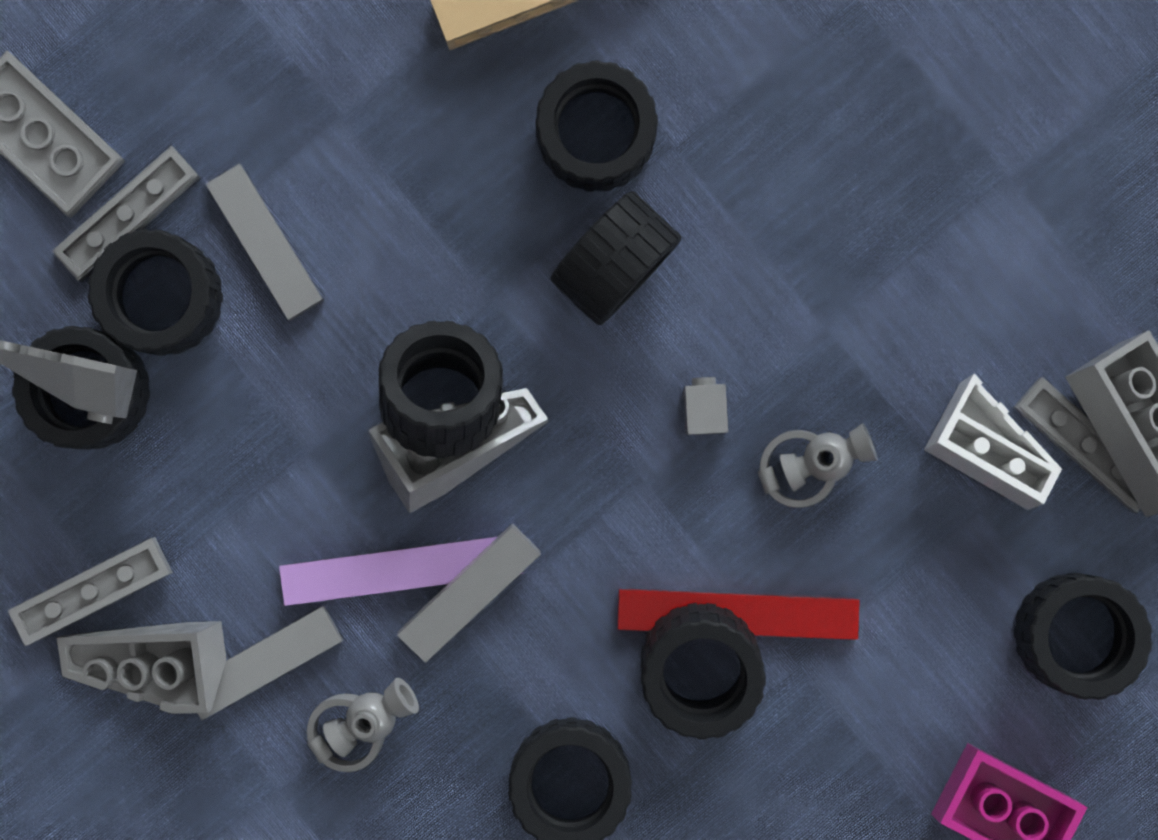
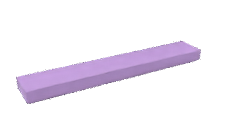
[279,536,523,606]

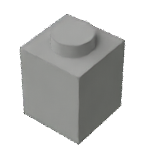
[683,377,728,435]

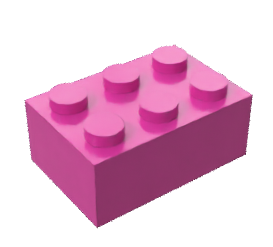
[931,743,1088,840]

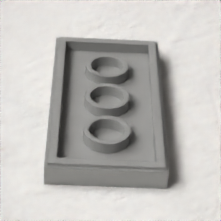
[0,50,125,218]

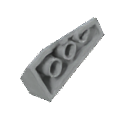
[0,340,137,424]
[368,388,548,513]
[57,621,226,714]

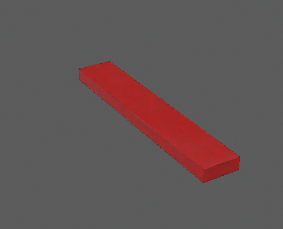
[617,589,860,640]

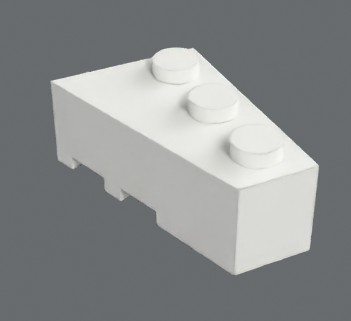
[924,373,1062,510]

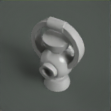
[757,423,878,508]
[307,678,419,772]

